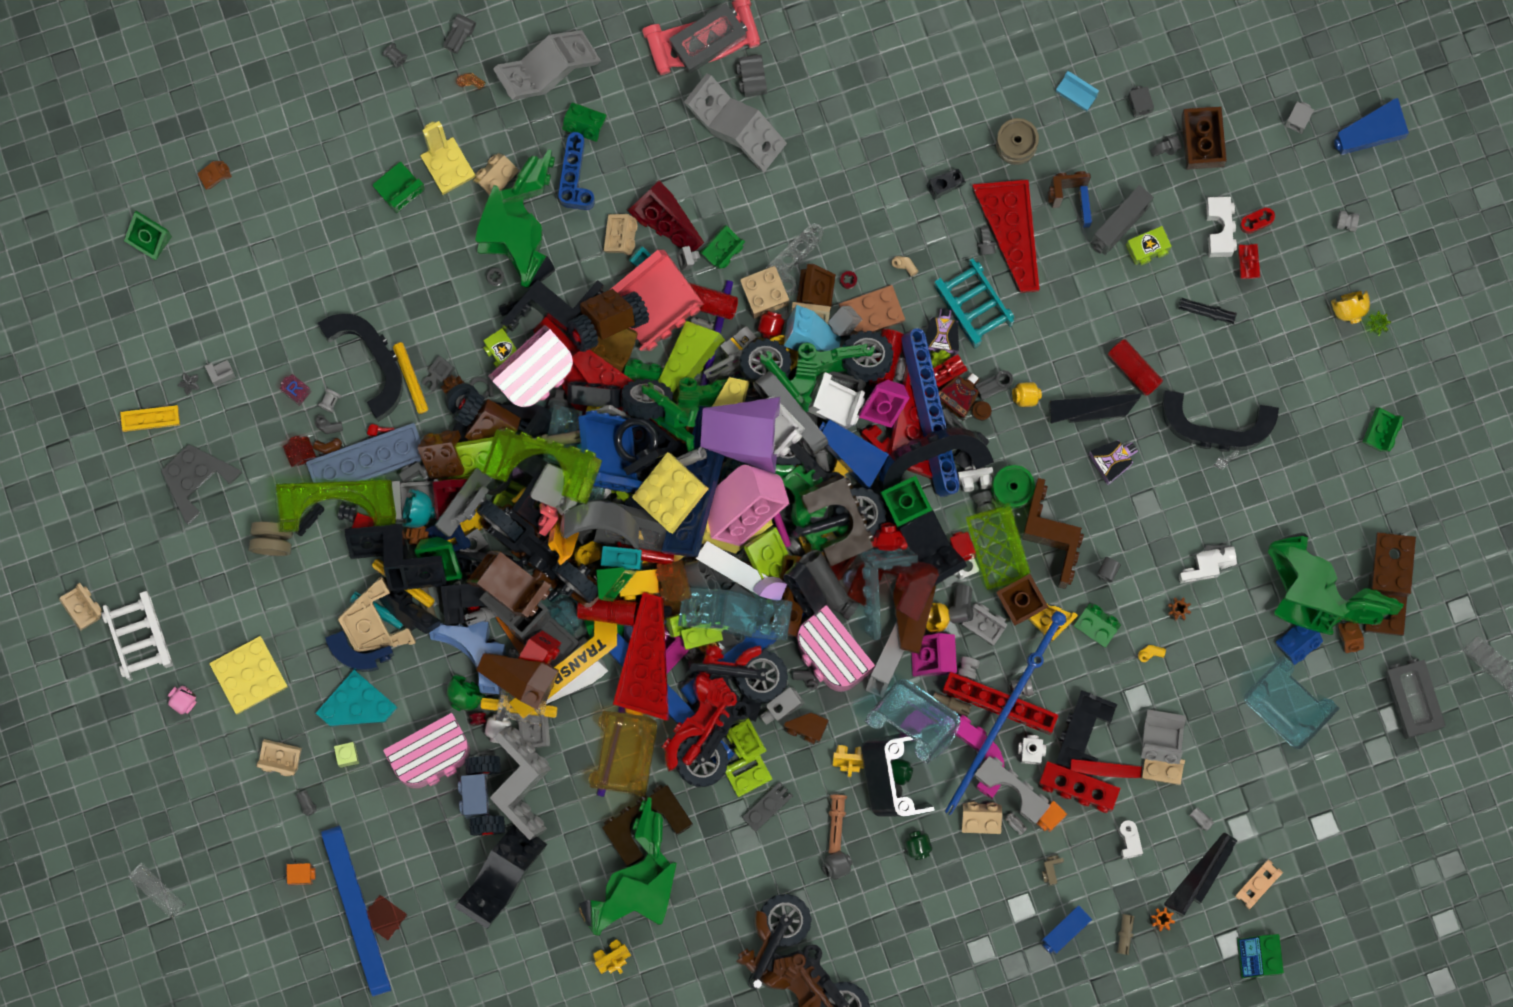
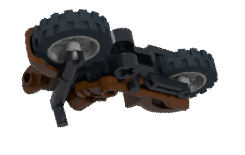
[477,499,599,608]
[736,894,870,1007]

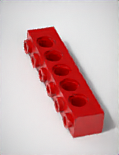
[942,672,1059,735]

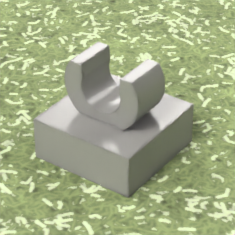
[677,246,700,271]

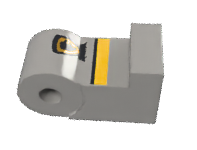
[720,326,757,363]

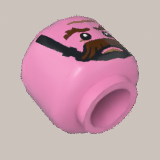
[168,686,197,714]

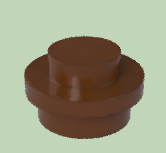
[972,401,992,421]

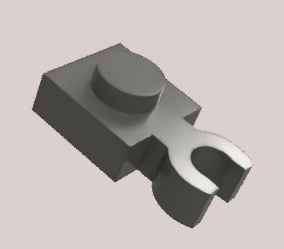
[422,356,455,392]

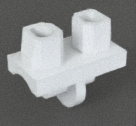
[958,462,993,492]

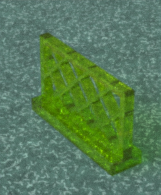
[965,503,1031,590]

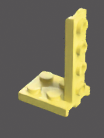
[420,121,476,195]

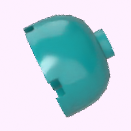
[402,489,435,528]

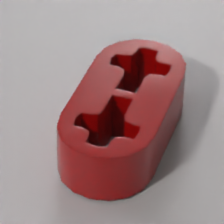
[1240,208,1275,234]

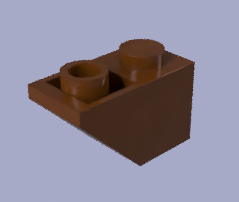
[784,713,829,744]

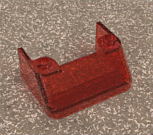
[847,554,938,621]

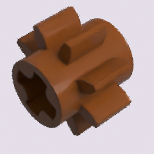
[405,526,429,546]
[1167,597,1191,621]

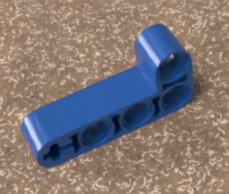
[558,132,595,210]

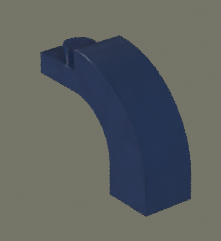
[325,631,395,672]

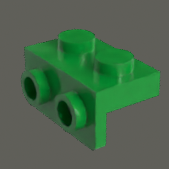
[562,102,607,142]
[699,225,745,269]
[624,359,664,382]
[1362,407,1404,452]
[1074,603,1121,648]

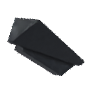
[1048,393,1141,424]
[1164,833,1238,917]

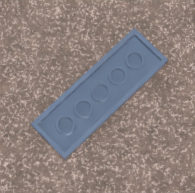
[306,423,422,499]

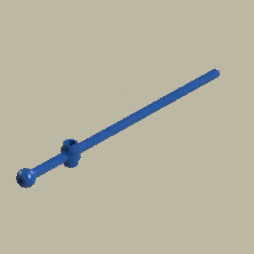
[945,611,1066,815]

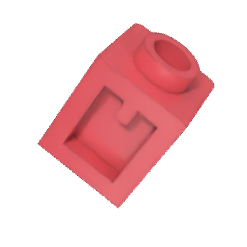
[538,502,558,537]

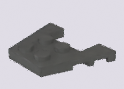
[161,445,242,525]

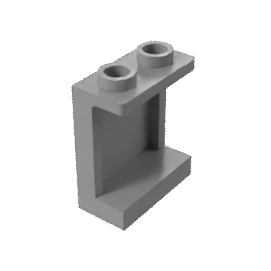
[392,479,439,523]
[1141,710,1186,764]

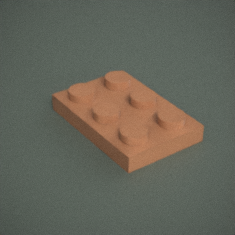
[839,285,905,336]

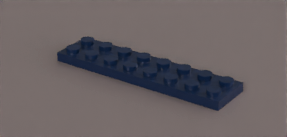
[662,406,724,557]

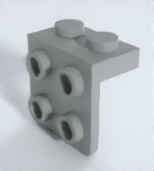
[530,464,587,516]

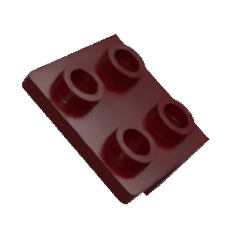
[433,479,467,520]

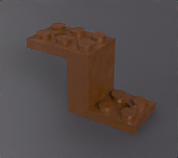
[1022,478,1084,589]
[466,551,551,618]

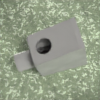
[760,687,805,725]

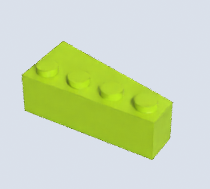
[659,321,725,402]

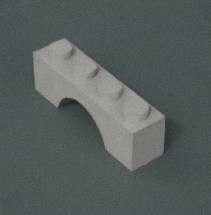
[974,756,1050,826]

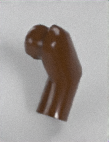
[313,438,342,454]

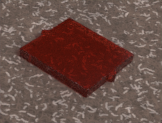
[367,895,407,941]

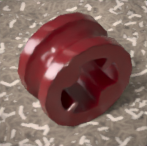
[840,271,857,289]
[469,713,487,726]

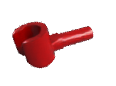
[367,424,394,437]

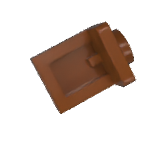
[197,161,232,189]
[1338,622,1364,653]

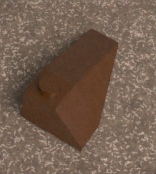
[893,573,936,654]
[476,653,559,710]

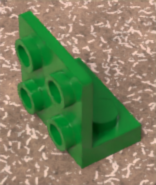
[373,162,425,214]

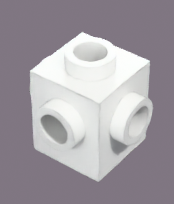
[1018,735,1046,765]

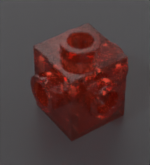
[283,435,316,467]

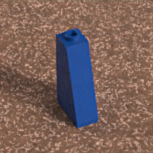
[1334,98,1409,155]
[819,419,889,489]

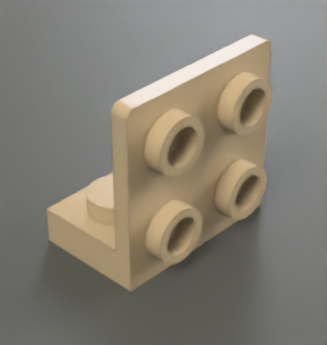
[740,266,789,319]

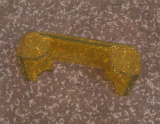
[589,710,657,797]

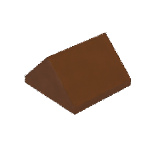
[996,574,1048,626]

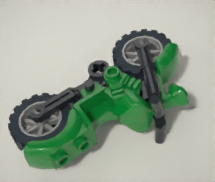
[753,443,886,552]

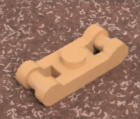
[1235,859,1283,909]

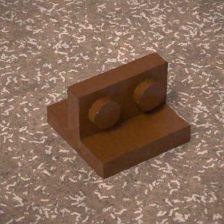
[797,264,836,311]

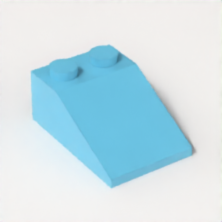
[784,305,841,353]

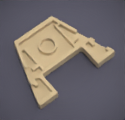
[338,576,416,652]

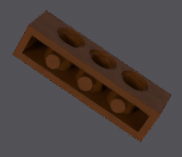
[768,555,803,637]

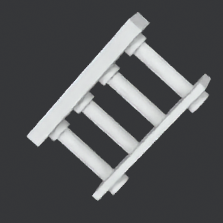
[101,591,173,681]

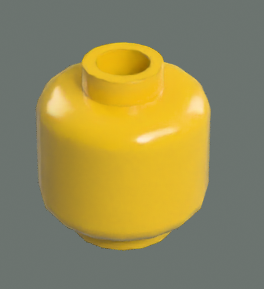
[1012,382,1042,407]

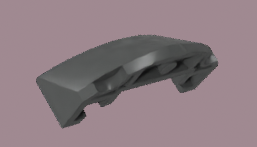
[559,500,639,550]

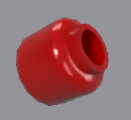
[758,311,785,339]

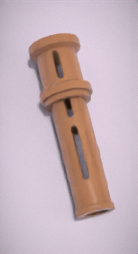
[828,795,847,854]

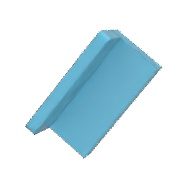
[1056,71,1099,112]

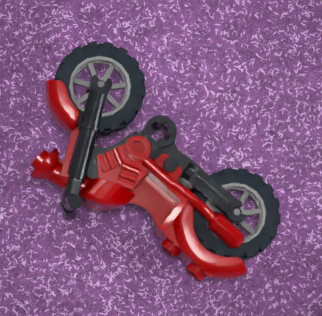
[662,644,788,787]

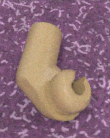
[891,256,919,277]

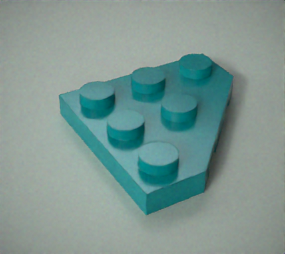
[316,670,398,727]

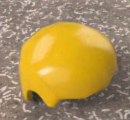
[926,603,950,632]

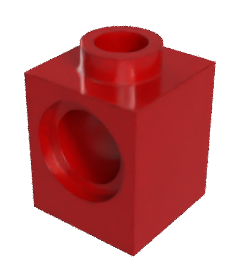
[950,532,976,561]

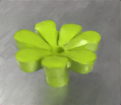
[930,349,950,368]

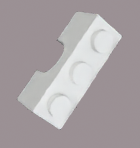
[1206,197,1237,257]

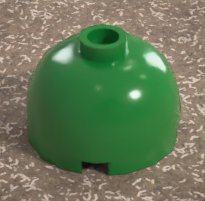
[447,675,486,711]

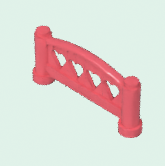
[642,0,761,75]

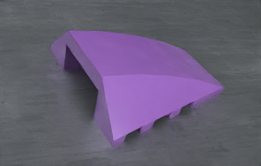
[700,397,780,474]

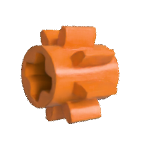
[1150,907,1175,932]

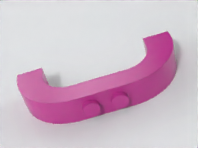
[898,707,1005,800]

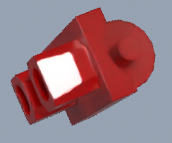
[1238,244,1260,279]
[933,354,968,388]
[861,425,891,454]

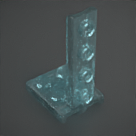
[861,547,918,640]

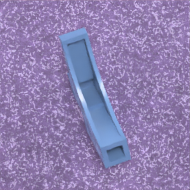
[429,622,506,694]

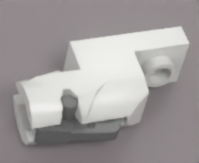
[1179,545,1237,584]

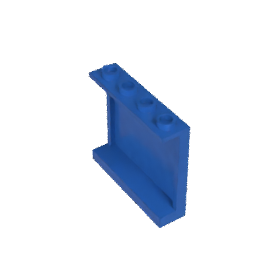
[578,410,644,494]

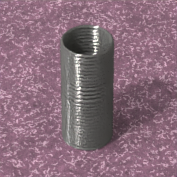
[800,550,848,609]

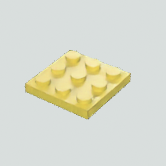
[632,452,709,534]
[209,636,288,715]

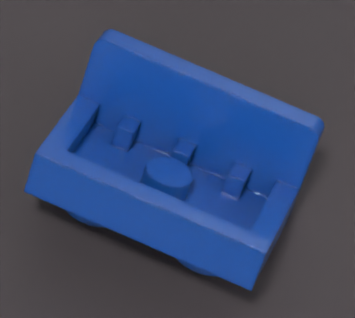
[1276,625,1323,665]

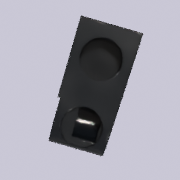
[926,169,966,200]

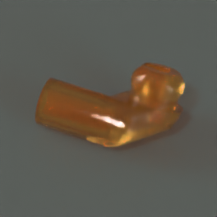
[456,73,486,90]

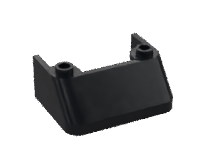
[861,730,935,817]

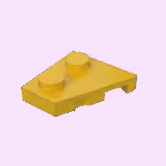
[1029,604,1078,642]

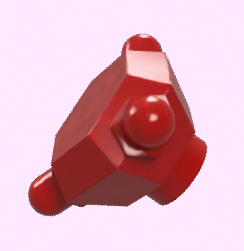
[871,523,908,551]

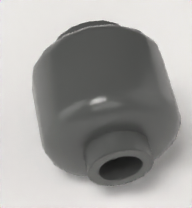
[822,851,852,880]

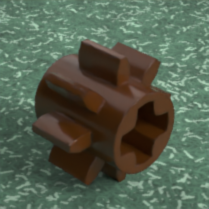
[441,374,465,396]

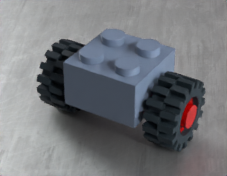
[458,756,505,836]

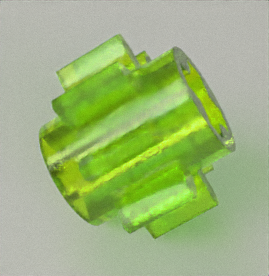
[1366,311,1391,336]

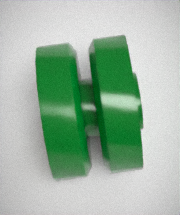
[990,465,1035,509]

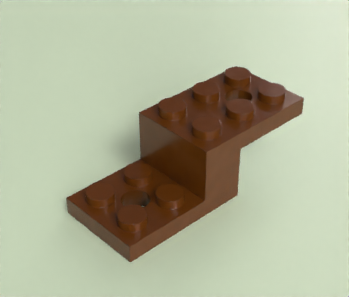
[1364,532,1416,636]

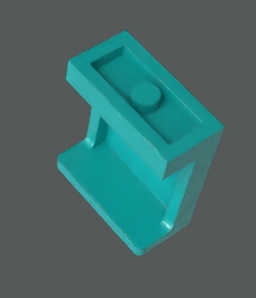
[601,546,643,571]

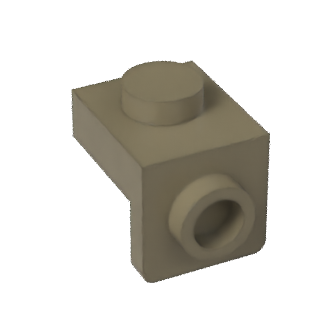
[1042,856,1064,886]

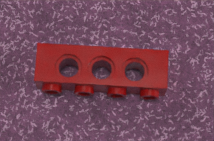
[1038,761,1121,813]

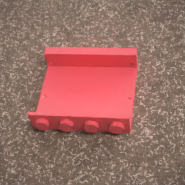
[611,250,704,351]

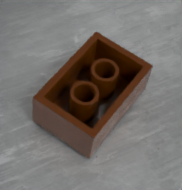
[1181,106,1227,170]

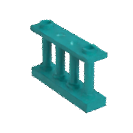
[934,258,1015,349]

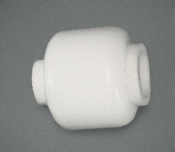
[485,714,512,743]

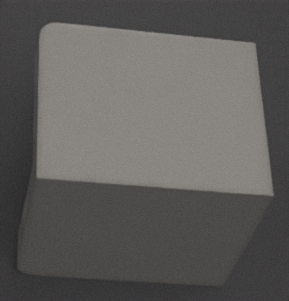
[205,360,236,387]

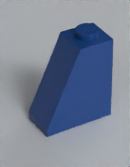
[1042,905,1092,955]

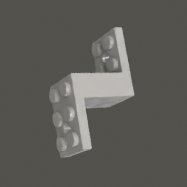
[493,30,601,100]
[684,74,787,172]
[490,727,551,840]

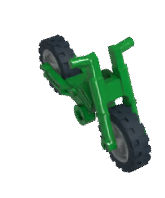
[740,331,893,412]
[621,373,762,452]

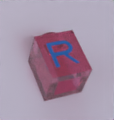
[280,374,311,406]

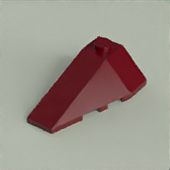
[627,180,704,252]

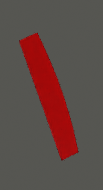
[1071,759,1142,778]

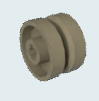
[996,118,1039,165]
[248,522,293,556]

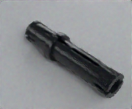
[1179,298,1237,325]

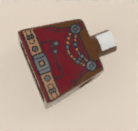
[938,373,980,421]

